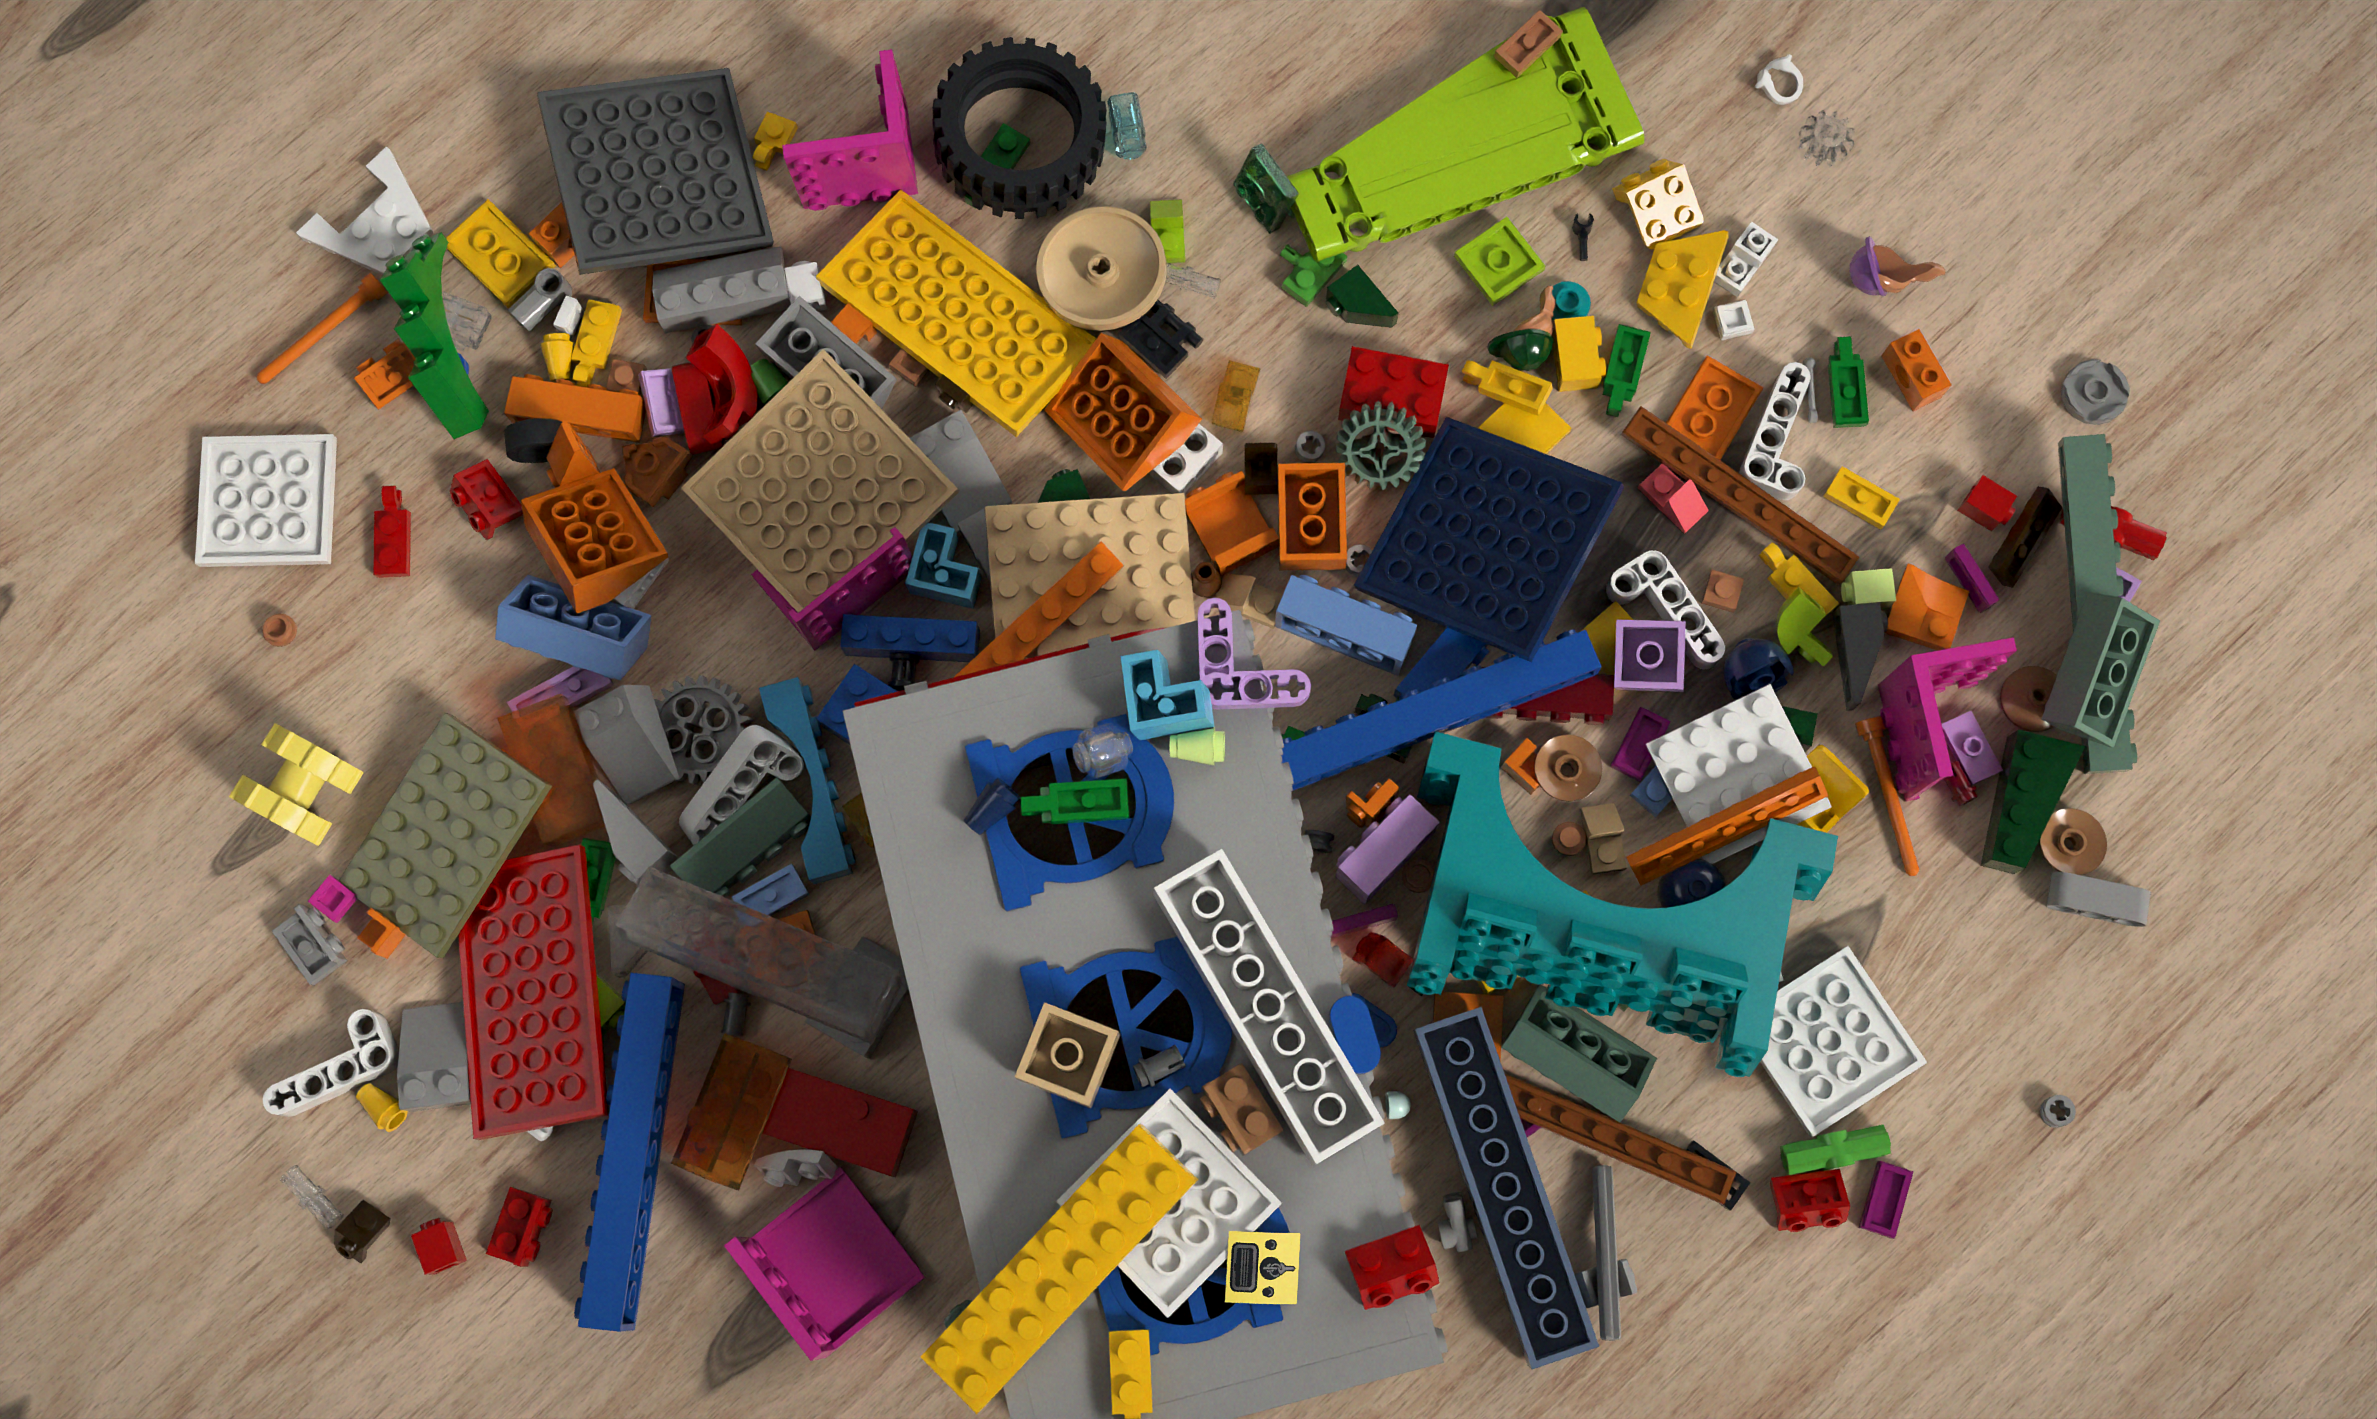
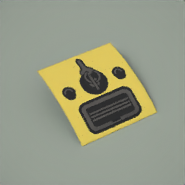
[1225,1231,1300,1304]

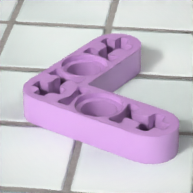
[1198,598,1311,709]

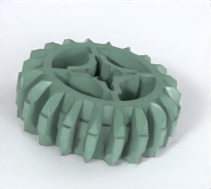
[1336,400,1426,490]

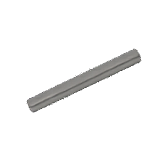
[1592,1165,1621,1341]

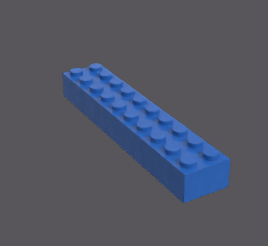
[574,972,685,1332]

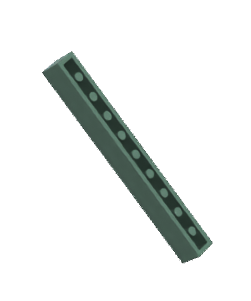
[2058,434,2137,774]

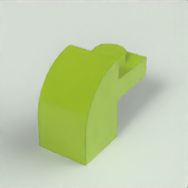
[1776,587,1833,666]

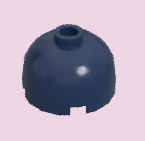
[1723,638,1794,700]
[1657,859,1727,908]

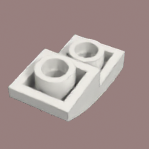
[1714,222,1778,297]
[754,1150,837,1187]

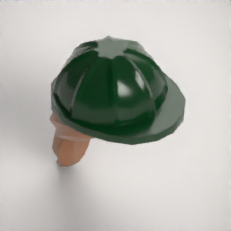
[1487,285,1555,371]

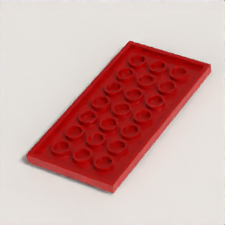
[458,844,609,1140]

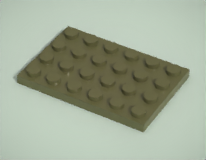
[339,713,552,958]

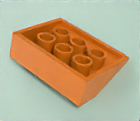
[1044,333,1202,491]
[521,468,668,614]

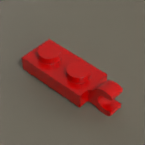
[373,486,411,578]

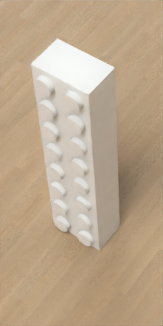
[1153,849,1385,1167]

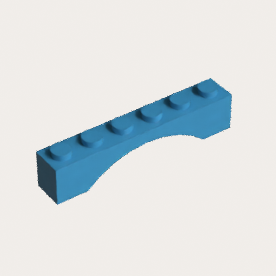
[759,677,856,885]

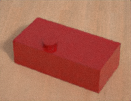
[759,1066,918,1178]

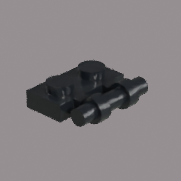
[1118,299,1204,379]

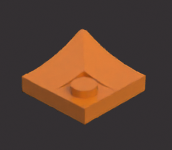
[1884,563,1969,651]

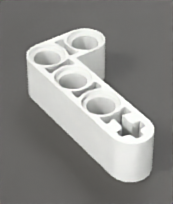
[1739,362,1811,500]
[1606,550,1725,669]
[679,725,804,845]
[263,1009,399,1117]

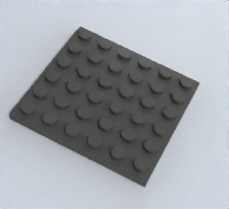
[537,68,774,275]

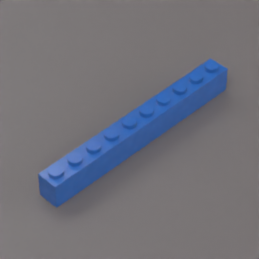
[1281,629,1602,792]

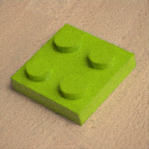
[1454,217,1546,306]

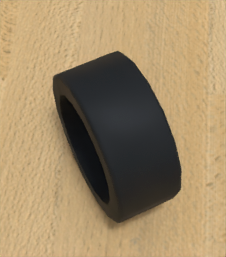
[504,418,562,463]

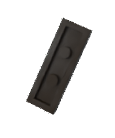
[1988,486,2062,588]

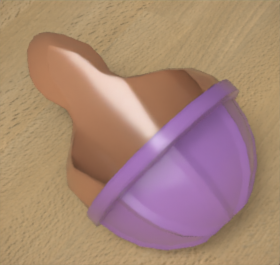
[1849,236,1946,296]

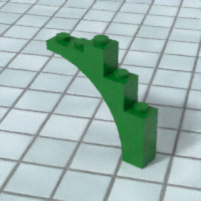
[380,232,489,439]

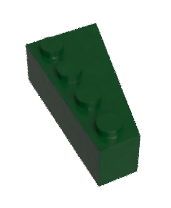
[1980,729,2085,874]

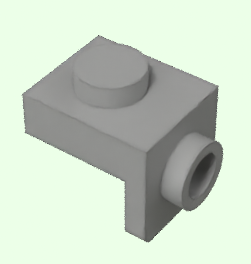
[1575,1259,1637,1308]

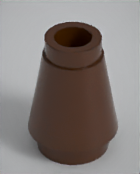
[1191,562,1222,597]

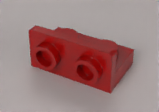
[450,459,523,540]
[1770,1169,1850,1232]
[486,1187,553,1267]

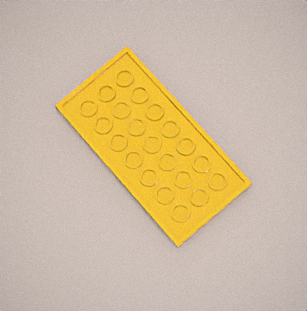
[816,189,1096,437]

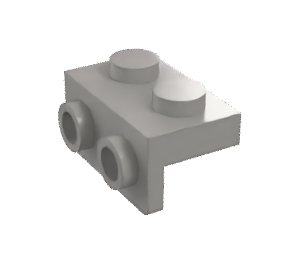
[272,904,347,986]

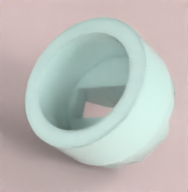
[1385,1091,1411,1119]

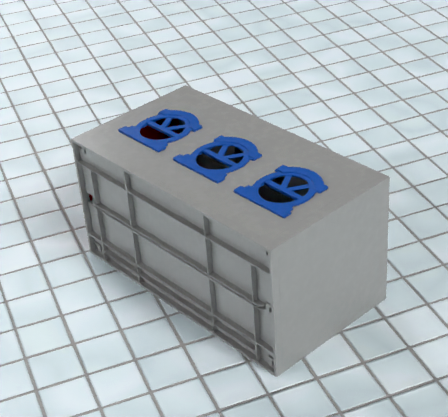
[843,609,1448,1419]

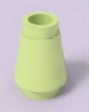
[1169,727,1225,766]

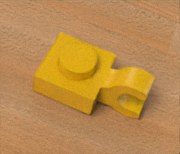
[752,111,798,171]

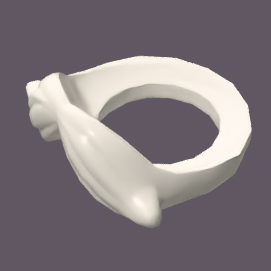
[1755,54,1803,105]

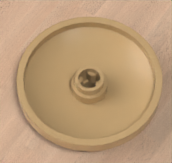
[1036,206,1167,331]

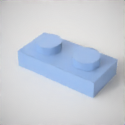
[732,863,809,927]

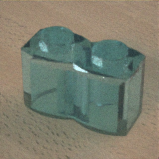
[1107,92,1147,160]

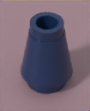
[963,777,1020,835]

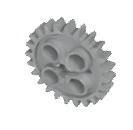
[654,675,753,785]

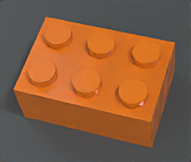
[1278,463,1347,571]

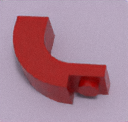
[686,324,757,445]

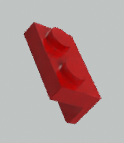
[1345,1224,1440,1310]

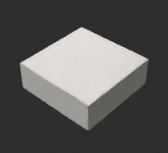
[553,295,584,339]
[1713,300,1755,340]

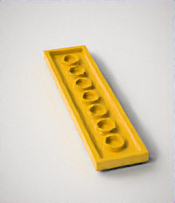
[920,1123,1198,1414]

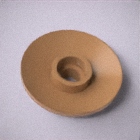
[2000,666,2057,732]
[1534,735,1602,802]
[2039,808,2107,875]

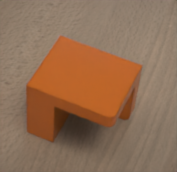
[831,303,877,344]
[1501,738,1540,795]
[357,907,406,959]

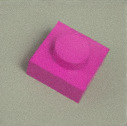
[308,874,357,923]

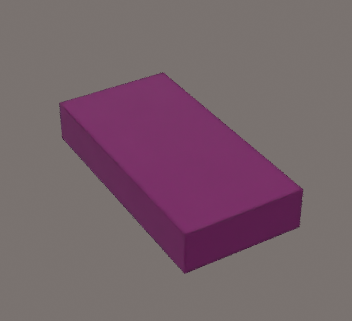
[1945,543,1999,613]
[1610,707,1671,782]
[1330,904,1398,939]
[1859,1161,1913,1239]

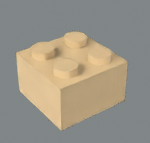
[1015,1002,1120,1109]

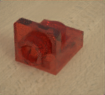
[1352,932,1413,987]

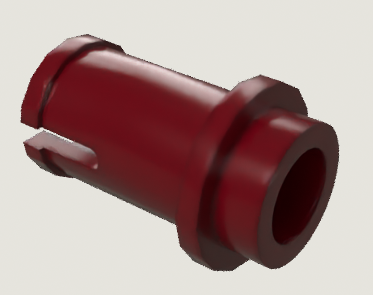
[1944,761,1978,806]

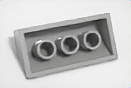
[652,246,791,333]
[755,296,897,409]

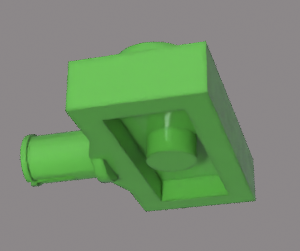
[1280,244,1348,307]

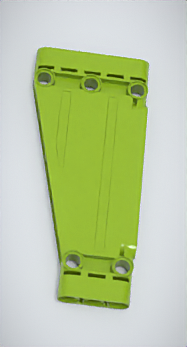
[1282,7,1645,262]

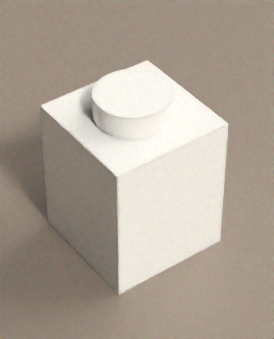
[784,261,827,311]

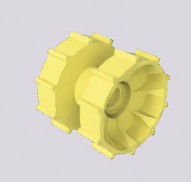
[229,723,364,845]

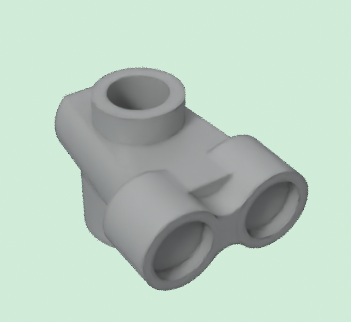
[1438,1192,1478,1252]

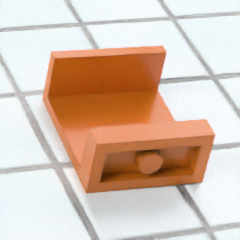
[1185,471,1279,576]

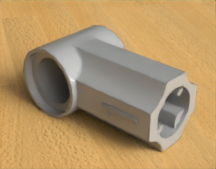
[508,268,572,332]

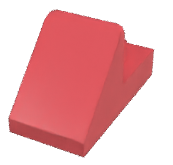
[1638,464,1709,534]

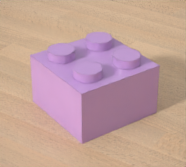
[1614,620,1686,692]

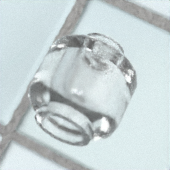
[1072,723,1133,778]

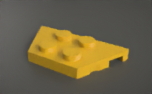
[1637,230,1729,349]

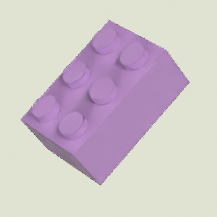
[1335,794,1440,905]

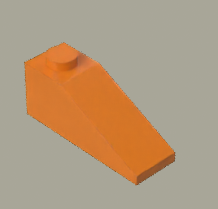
[546,421,600,488]

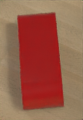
[672,362,724,455]

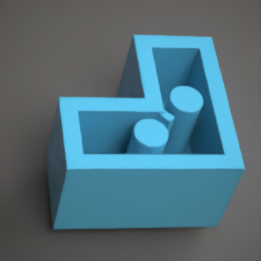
[905,522,982,609]
[1120,650,1215,740]

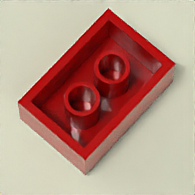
[1338,346,1449,438]

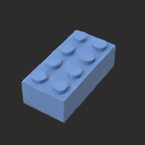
[495,575,652,681]
[1275,575,1417,676]

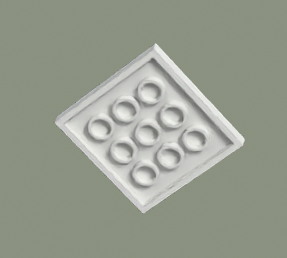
[195,434,337,567]
[1646,684,1832,864]
[1760,946,1927,1137]
[1056,1089,1282,1318]

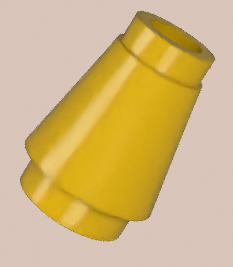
[540,333,573,382]
[356,1083,408,1132]

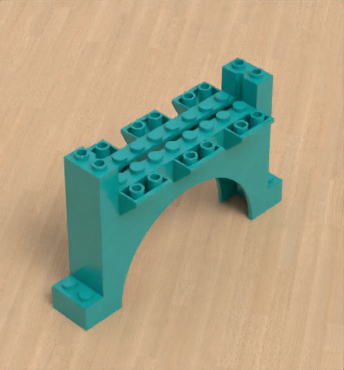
[1407,731,1838,1077]

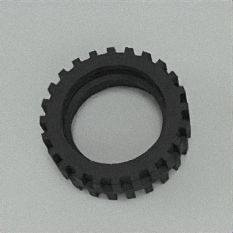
[932,37,1107,219]

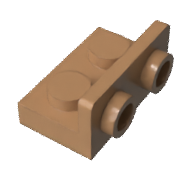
[1199,1063,1284,1156]

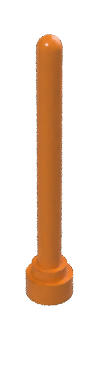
[256,272,388,384]
[1855,716,1919,876]

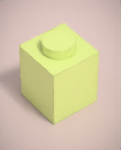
[1841,568,1896,609]

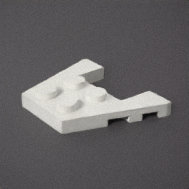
[296,147,434,275]

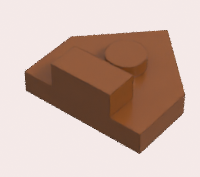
[622,436,693,507]

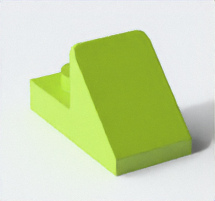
[1150,199,1185,263]

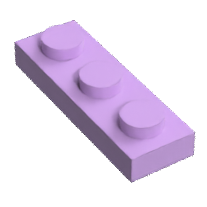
[507,666,614,733]

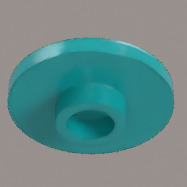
[1552,281,1591,321]

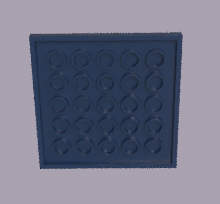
[1354,417,1624,662]

